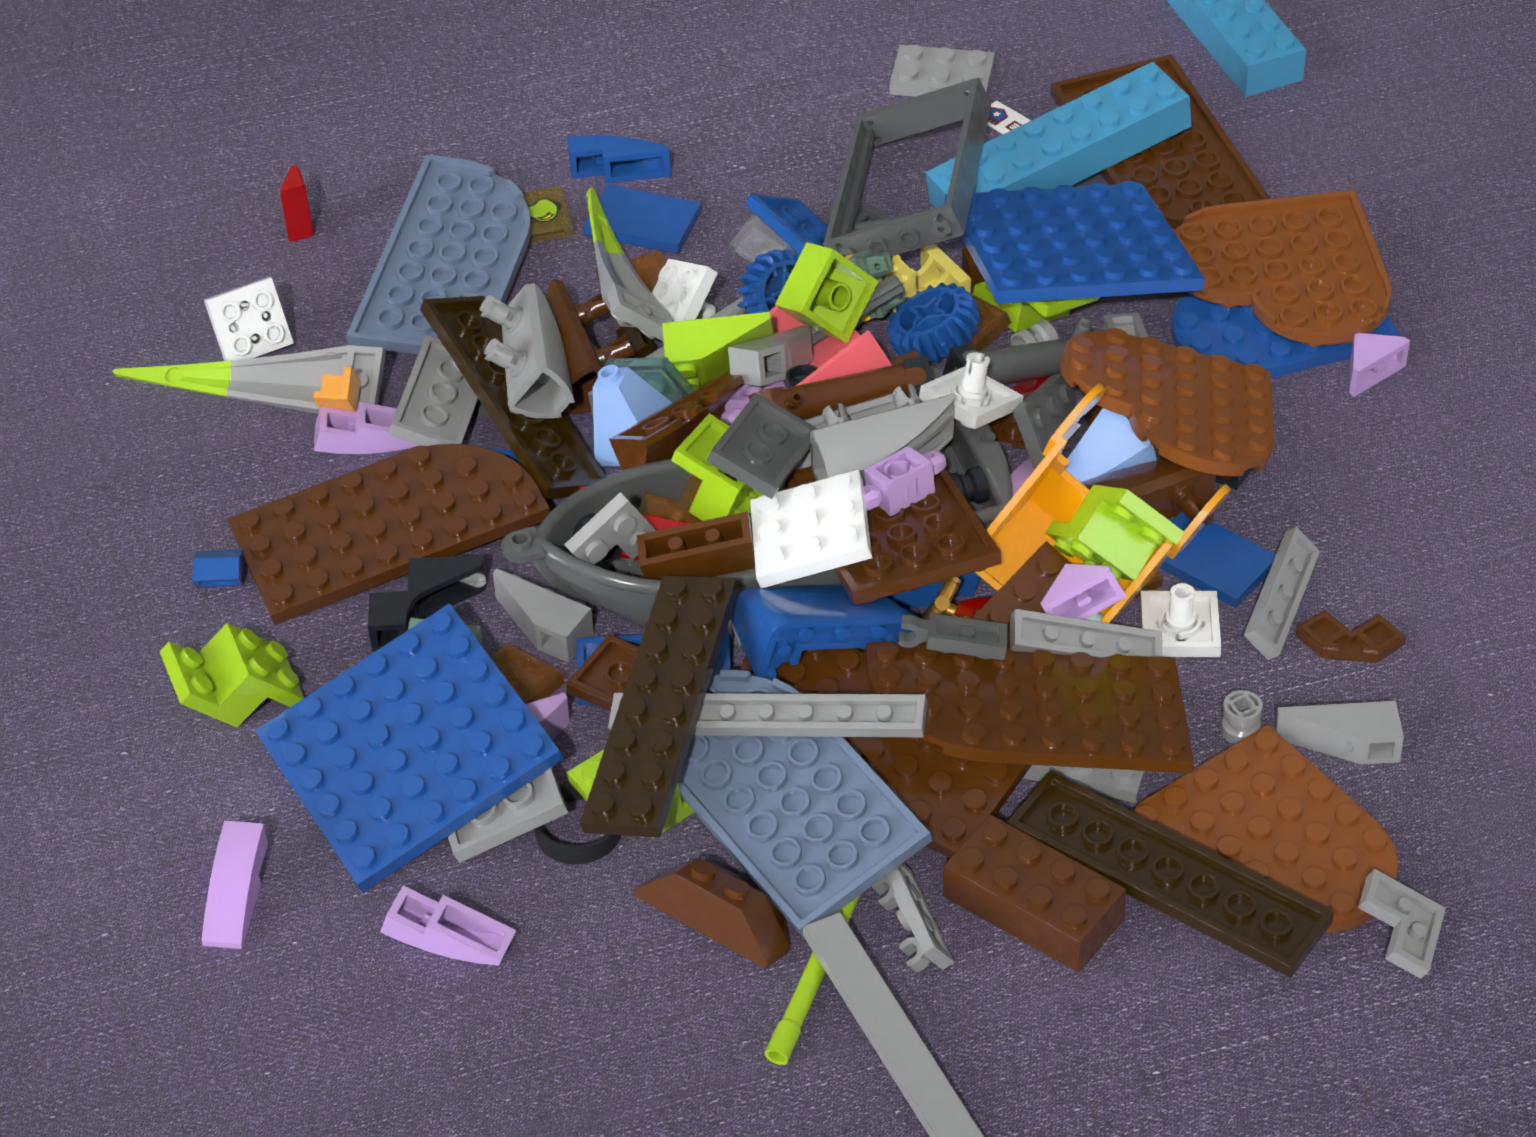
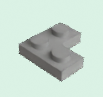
[564,492,656,565]
[1358,869,1446,979]

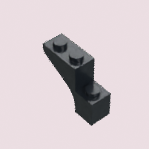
[368,555,487,652]

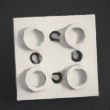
[652,258,718,322]
[204,277,294,361]
[919,352,1023,429]
[1140,583,1221,657]

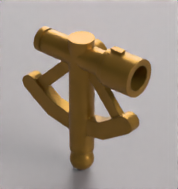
[920,576,962,644]

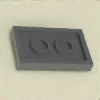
[1012,373,1088,470]
[706,393,818,499]

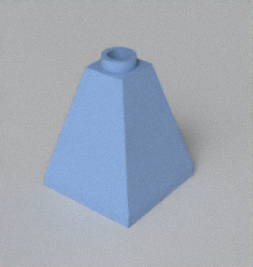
[593,365,672,466]
[1065,408,1157,482]

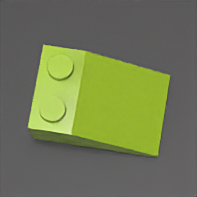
[662,312,774,392]

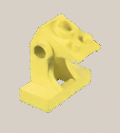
[884,244,971,313]

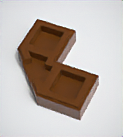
[1296,610,1406,663]

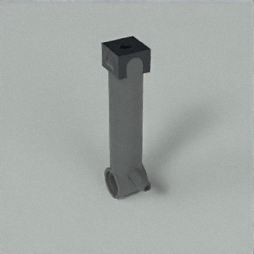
[942,315,1094,384]

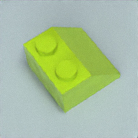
[775,242,879,344]

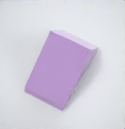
[1349,333,1410,397]
[1041,564,1127,619]

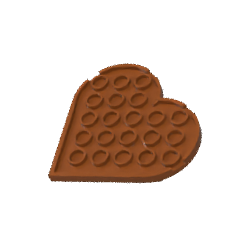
[1173,190,1392,347]
[1059,328,1275,476]
[1132,724,1398,933]

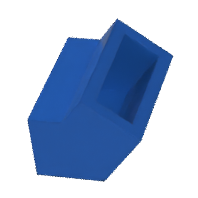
[192,549,245,588]

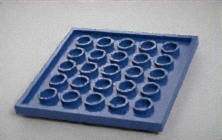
[944,181,1205,304]
[255,603,564,893]

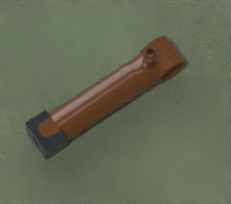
[749,355,933,420]

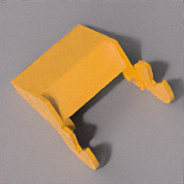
[975,383,1231,624]

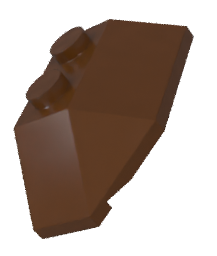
[634,858,790,969]

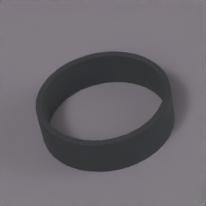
[534,782,621,864]

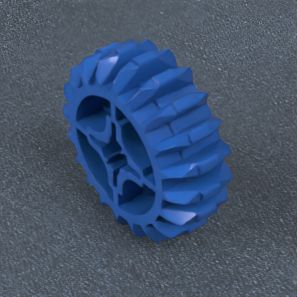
[736,249,800,314]
[886,282,981,363]

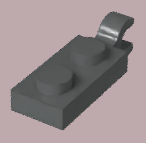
[898,613,1007,660]

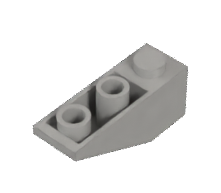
[728,325,813,387]
[493,568,594,663]
[1275,701,1404,765]

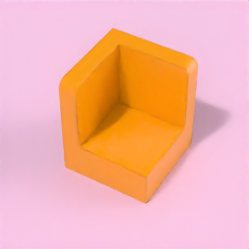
[313,367,361,412]

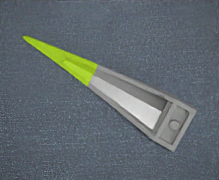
[586,187,673,341]
[112,345,386,414]

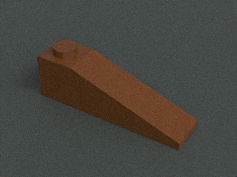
[609,375,744,470]

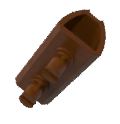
[546,279,636,414]
[1081,459,1216,526]

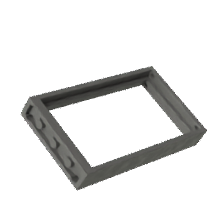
[823,77,991,257]

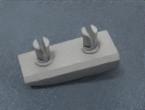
[480,283,575,419]
[810,384,955,486]

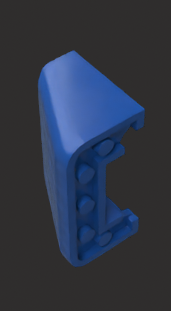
[730,585,913,680]

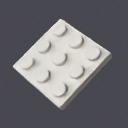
[750,470,872,588]

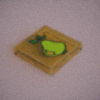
[523,185,574,244]

